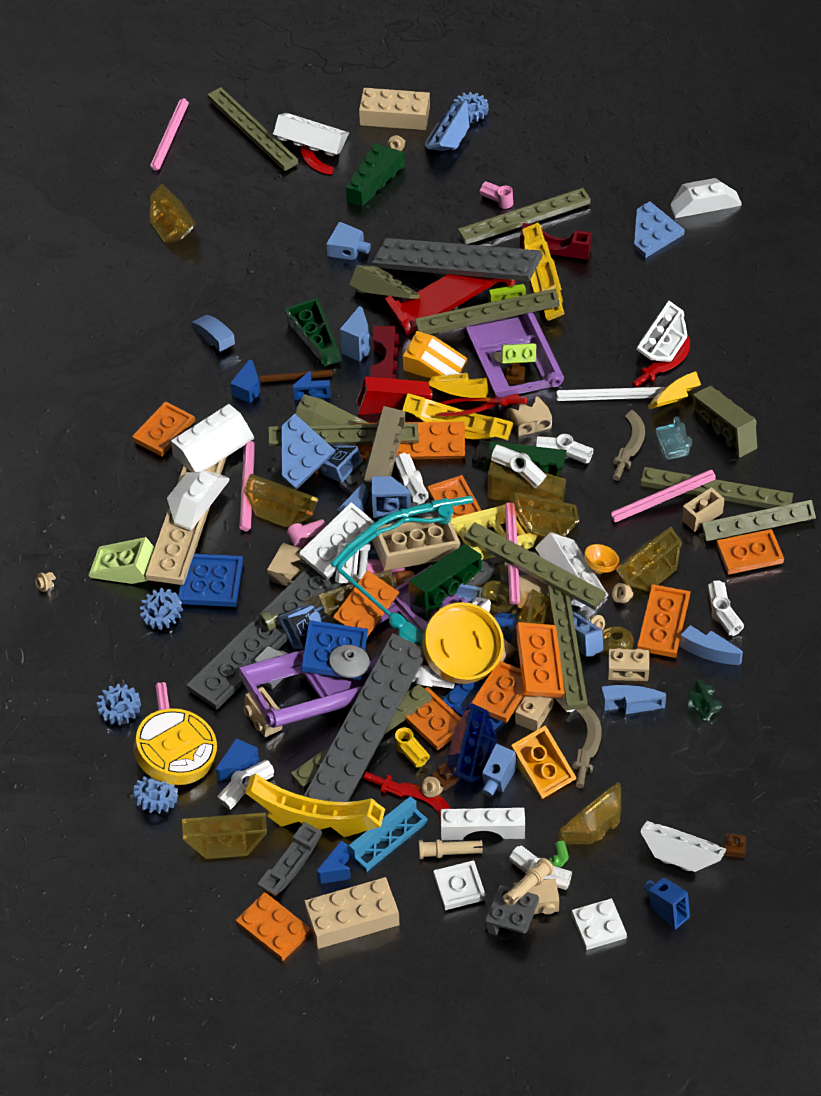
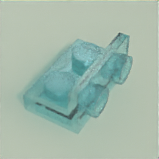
[656,417,692,460]

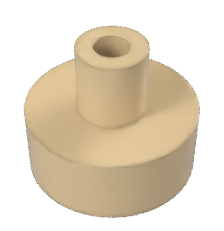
[612,583,633,603]

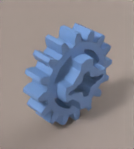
[454,92,488,123]
[139,588,183,630]
[97,684,141,725]
[133,776,178,813]

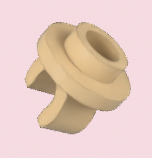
[388,135,406,151]
[35,572,56,592]
[590,615,605,631]
[421,777,444,797]

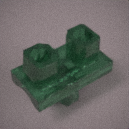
[686,679,722,720]

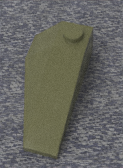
[349,265,420,299]
[296,395,368,426]

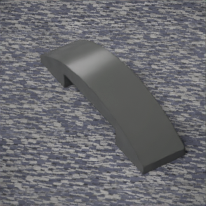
[257,822,322,896]

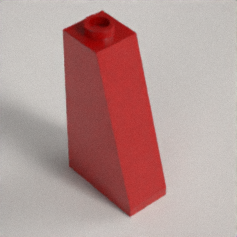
[356,377,432,415]

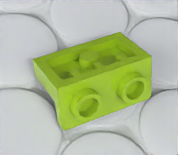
[487,284,526,303]
[494,343,536,363]

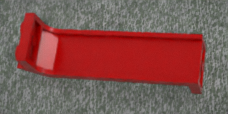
[385,274,516,336]

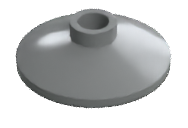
[329,645,369,678]

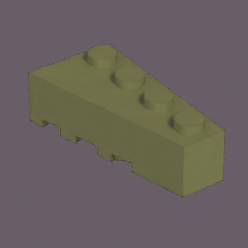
[693,386,757,458]

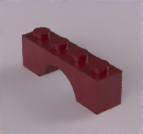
[520,223,592,260]
[370,326,399,379]

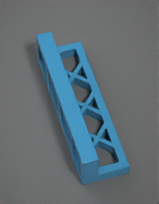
[349,796,428,872]

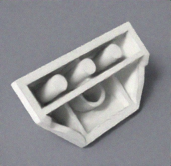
[671,178,742,218]
[636,301,687,362]
[167,471,229,531]
[641,821,726,872]

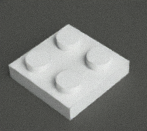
[433,860,486,910]
[572,898,627,950]

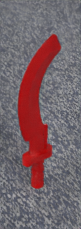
[300,144,333,174]
[632,334,690,388]
[436,393,519,416]
[439,395,527,406]
[363,772,451,820]

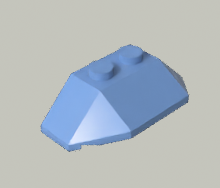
[424,100,469,151]

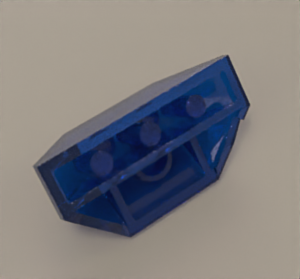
[447,703,497,783]

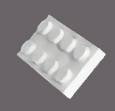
[299,502,375,580]

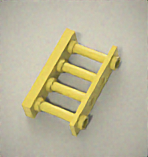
[451,502,537,560]

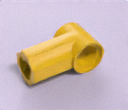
[395,727,430,768]

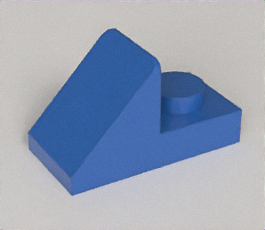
[293,371,331,400]
[494,612,517,640]
[317,841,350,884]

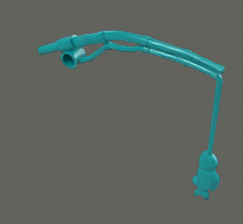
[330,495,473,647]

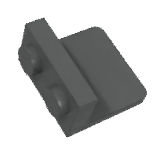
[485,885,539,935]

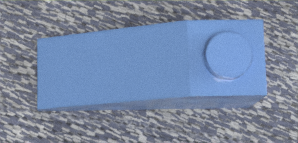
[572,610,603,656]

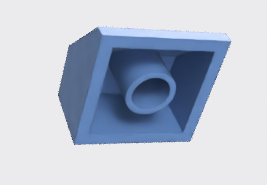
[340,306,370,361]
[372,476,411,518]

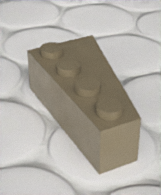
[361,406,405,490]

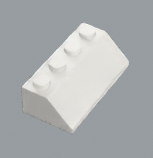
[273,113,349,156]
[171,404,254,472]
[535,532,608,607]

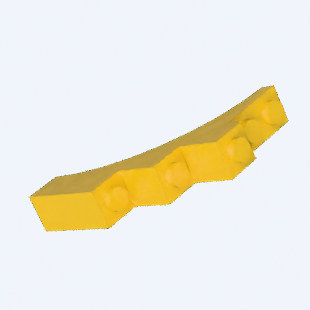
[245,774,385,837]

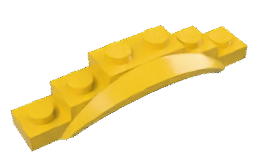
[522,223,565,321]
[402,393,513,441]

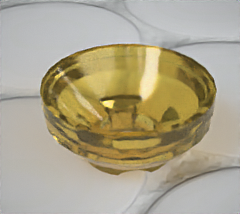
[481,581,513,613]
[602,626,634,657]

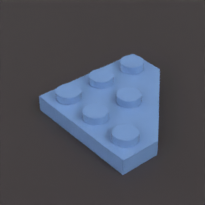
[634,201,685,258]
[282,414,335,490]

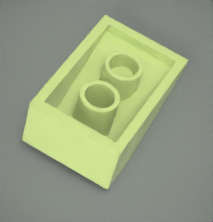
[89,537,155,584]

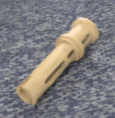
[419,839,482,859]
[503,858,554,906]

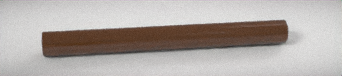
[260,369,333,383]

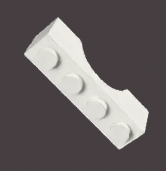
[441,808,525,840]

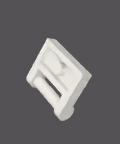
[335,543,371,583]

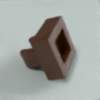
[506,363,525,385]
[431,763,460,791]
[724,834,747,858]

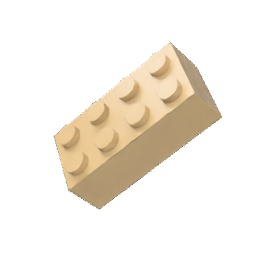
[359,88,430,130]
[372,516,460,571]
[305,877,399,949]

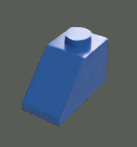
[230,359,260,403]
[216,738,260,781]

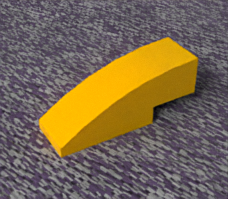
[648,372,701,409]
[429,373,489,398]

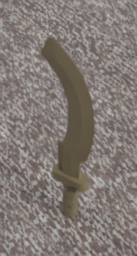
[613,410,645,481]
[573,706,602,788]

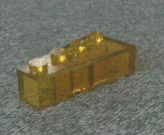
[488,460,566,508]

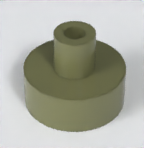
[259,611,279,632]

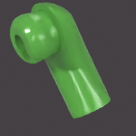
[549,841,569,868]

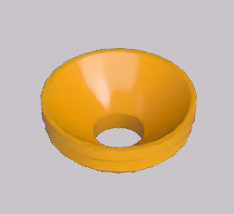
[584,544,619,574]

